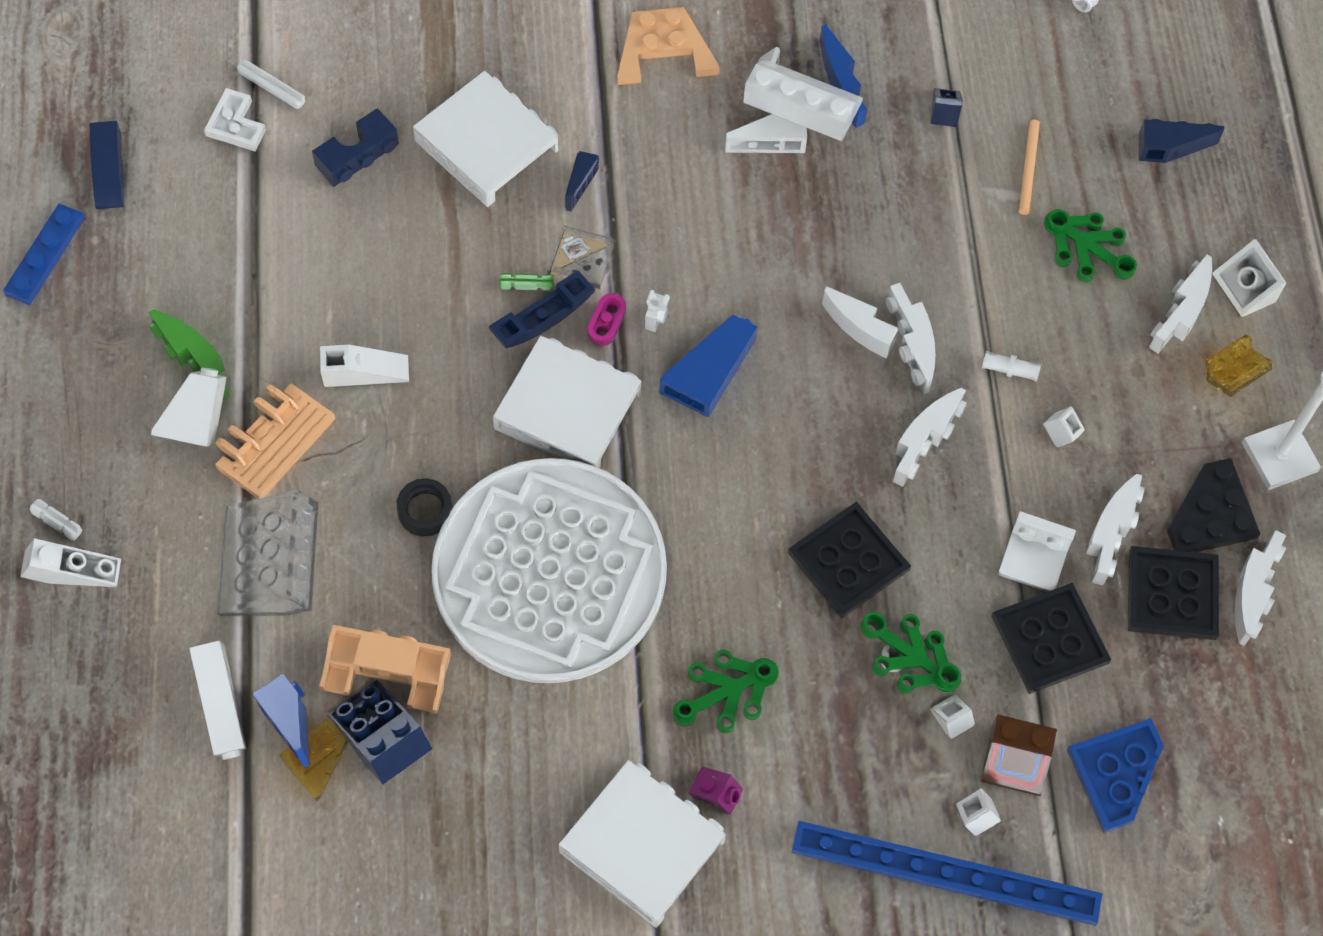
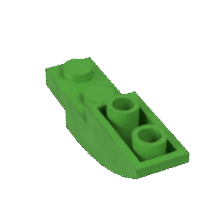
[149,309,230,401]

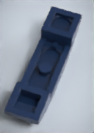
[489,270,595,349]

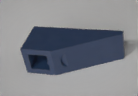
[1139,119,1224,163]

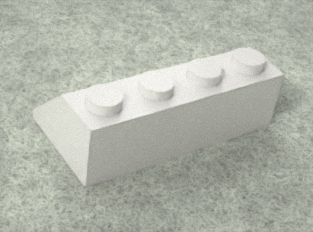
[743,60,863,141]

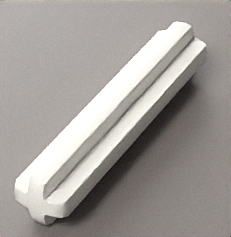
[237,60,306,109]

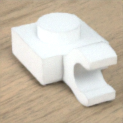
[645,290,670,332]

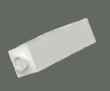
[189,641,247,760]

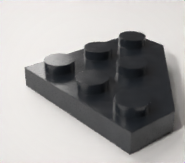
[1167,458,1260,552]

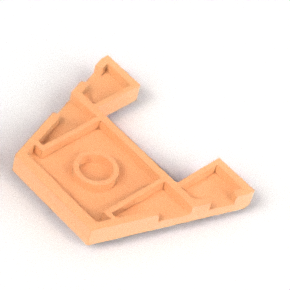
[617,7,720,85]

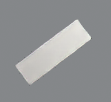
[822,286,898,359]

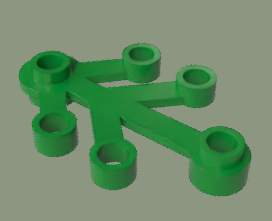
[1044,209,1137,282]
[860,612,961,694]
[673,650,779,734]

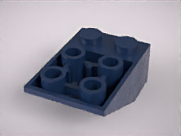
[328,680,432,785]

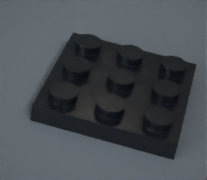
[788,501,911,618]
[1128,546,1219,640]
[991,583,1111,694]

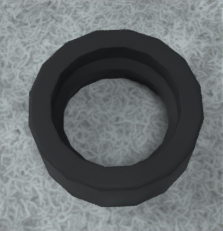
[397,478,452,537]

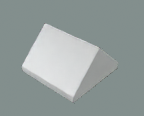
[1212,239,1286,317]

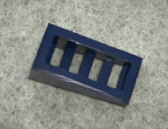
[565,151,599,211]

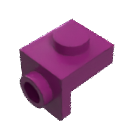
[689,766,743,814]

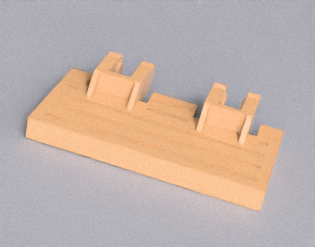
[215,383,335,501]

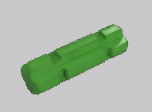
[499,273,554,291]

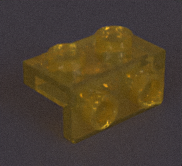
[1205,334,1272,397]

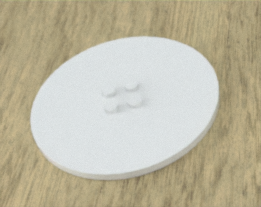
[432,458,667,683]

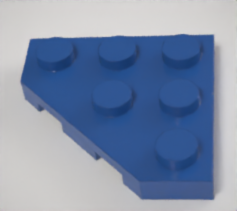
[1067,718,1164,833]

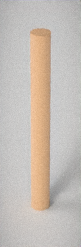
[1019,119,1040,215]

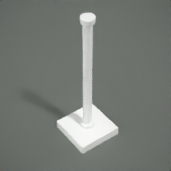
[1241,372,1323,490]

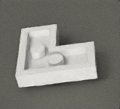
[204,88,266,151]

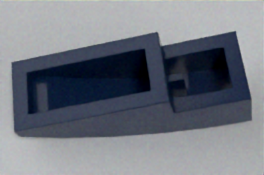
[89,121,124,209]

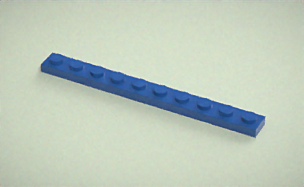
[791,821,1103,926]

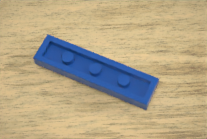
[3,203,85,305]

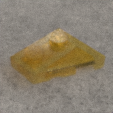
[279,718,348,802]

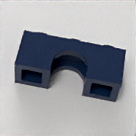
[312,108,399,187]

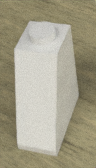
[151,367,226,447]

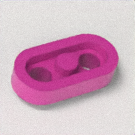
[588,293,626,346]

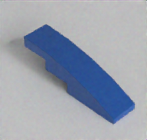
[819,24,867,128]

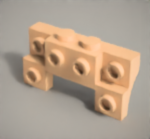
[319,625,451,714]

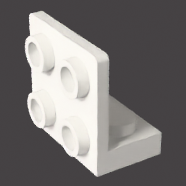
[998,511,1076,592]

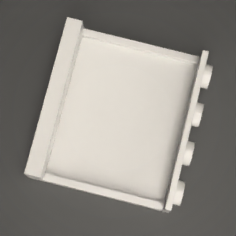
[413,71,558,207]
[493,335,642,468]
[559,760,726,928]

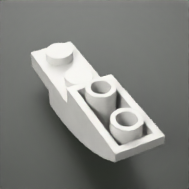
[1149,254,1212,354]
[886,283,936,394]
[893,388,967,487]
[1086,474,1145,586]
[1234,530,1286,646]

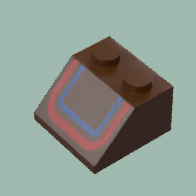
[981,714,1057,796]

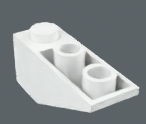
[320,345,409,387]
[20,538,121,587]

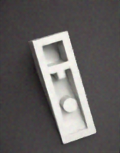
[725,114,807,153]

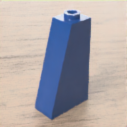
[659,315,758,418]

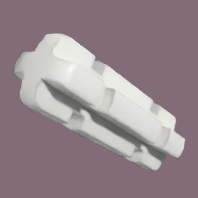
[30,499,82,541]

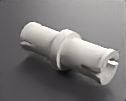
[982,351,1041,382]

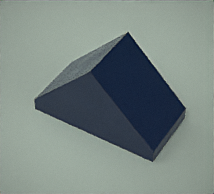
[930,88,963,127]

